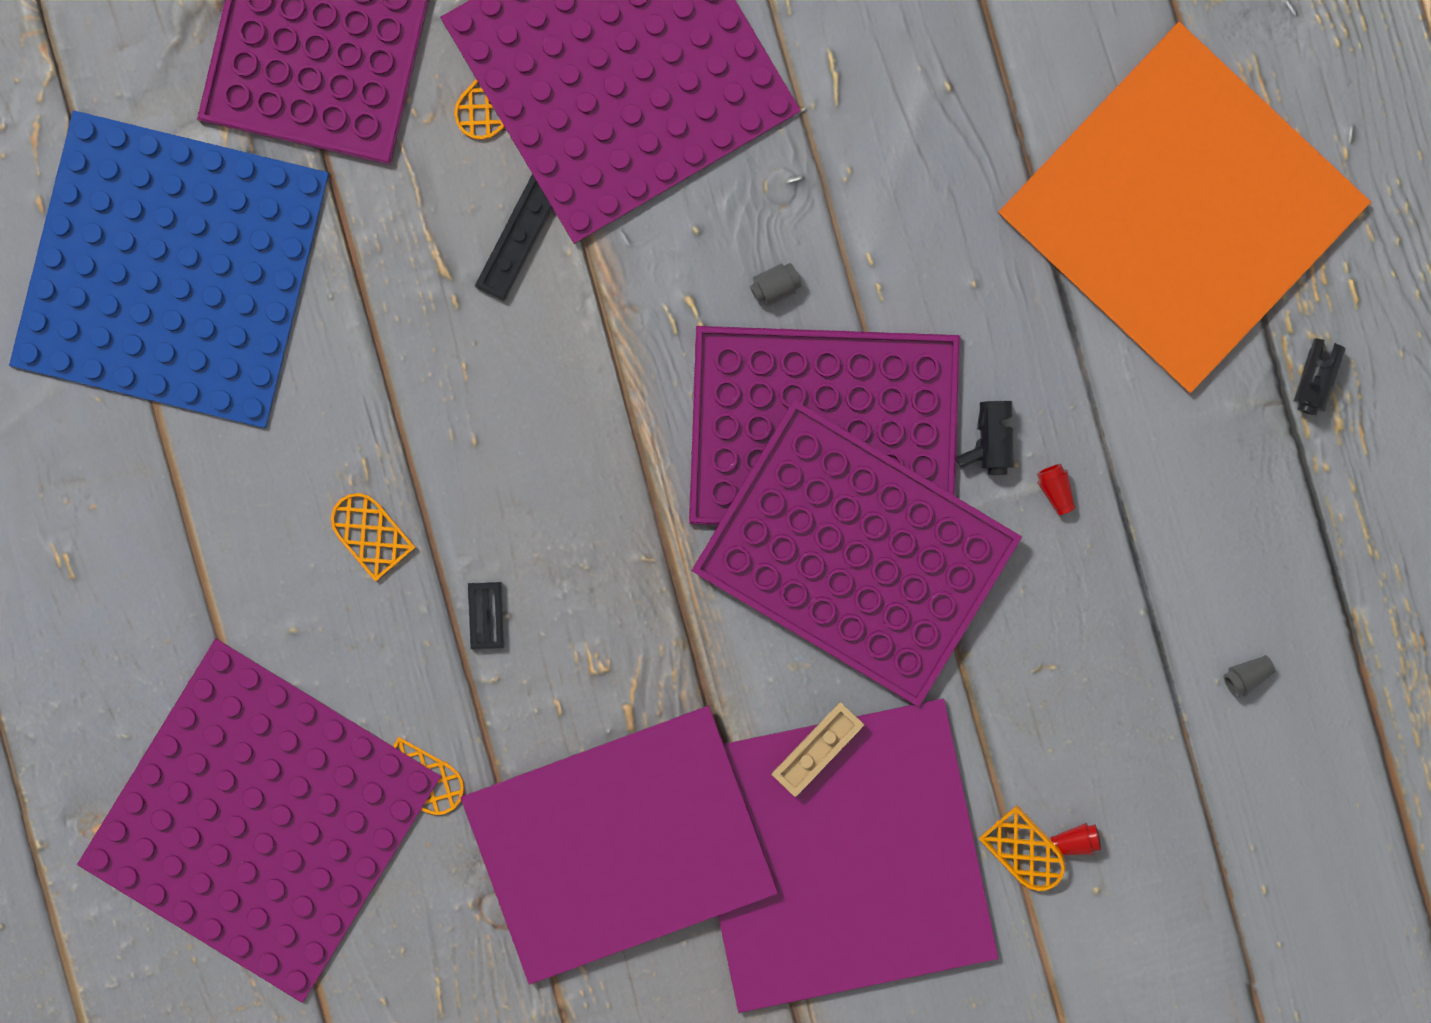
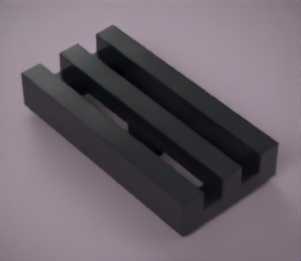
[468,582,504,650]

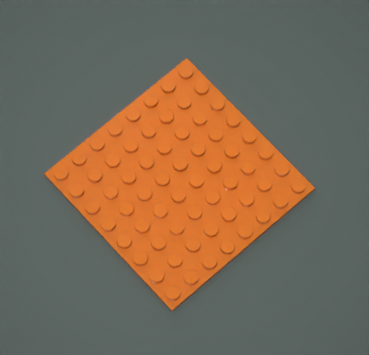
[998,22,1371,394]

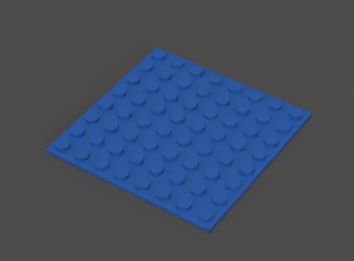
[9,110,329,428]

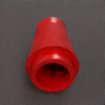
[1037,464,1076,515]
[1051,823,1101,856]

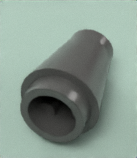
[1223,655,1276,697]

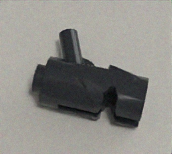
[1293,338,1346,416]
[955,401,1014,475]

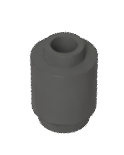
[750,263,802,307]

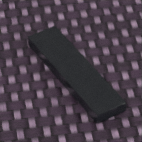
[475,174,553,302]

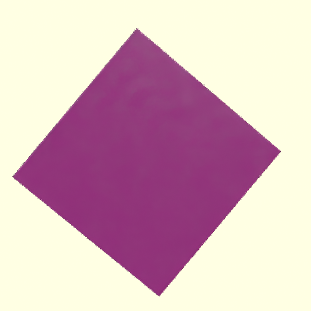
[440,0,801,244]
[77,638,441,1003]
[718,698,998,1013]

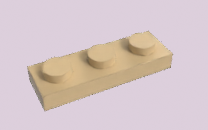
[771,702,864,797]

